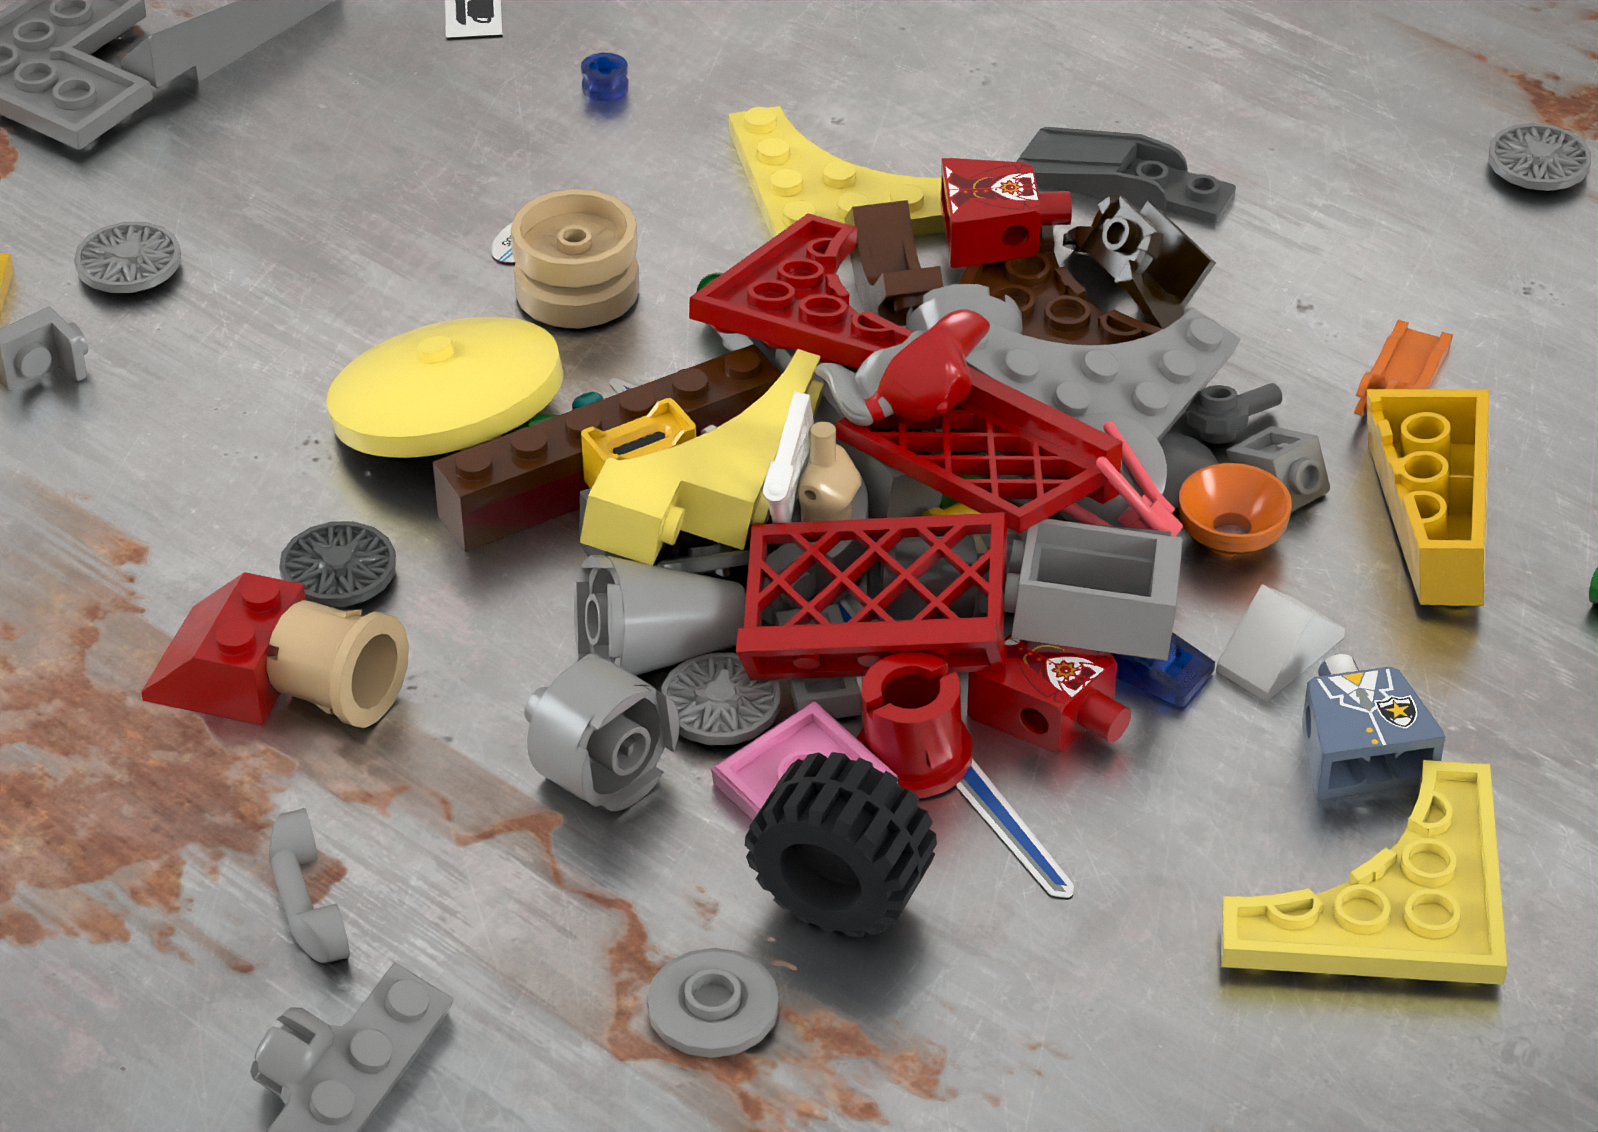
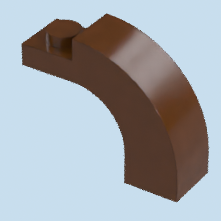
[844,200,944,326]

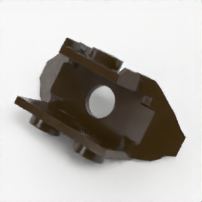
[1062,195,1216,329]

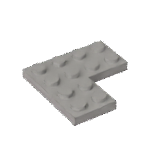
[0,0,153,150]

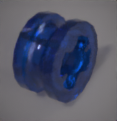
[581,52,629,101]

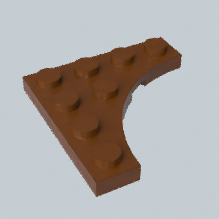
[959,225,1163,346]

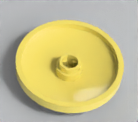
[326,317,564,458]

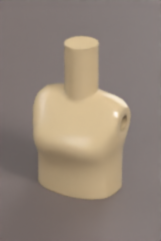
[797,422,862,522]

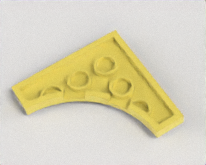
[728,106,944,238]
[1221,760,1507,985]

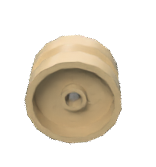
[510,189,640,329]

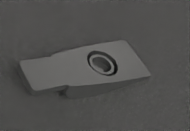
[1016,127,1236,222]

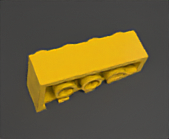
[1366,389,1489,606]

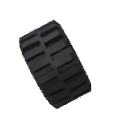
[744,752,937,937]

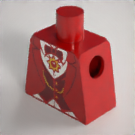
[940,158,1072,268]
[967,633,1131,752]

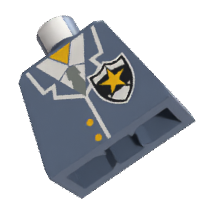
[1302,654,1446,800]

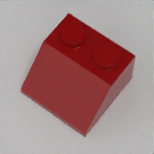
[141,572,306,726]

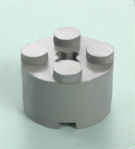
[524,654,679,811]

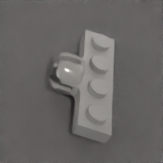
[250,962,454,1132]

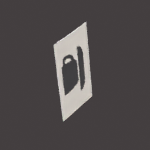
[445,0,503,38]

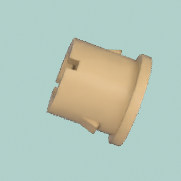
[266,600,409,728]

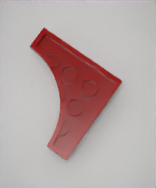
[689,213,915,369]

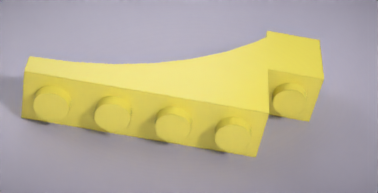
[580,349,825,566]

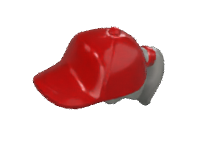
[815,309,990,426]

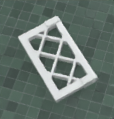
[763,391,814,547]

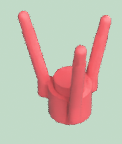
[1028,421,1183,537]

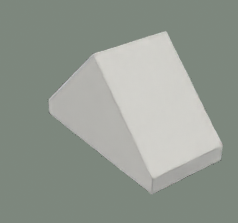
[1216,584,1346,702]

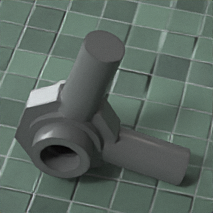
[1186,383,1282,444]

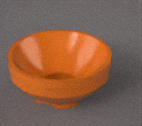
[1178,463,1292,557]

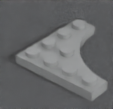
[955,305,1241,442]

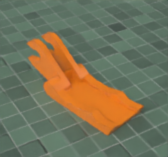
[1354,320,1453,416]

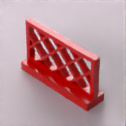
[836,366,1123,534]
[736,512,1008,681]

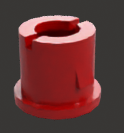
[856,652,972,798]

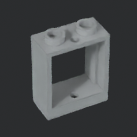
[1004,518,1183,661]

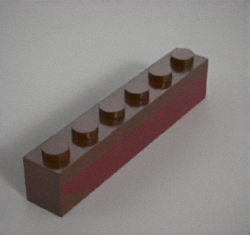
[433,344,782,552]

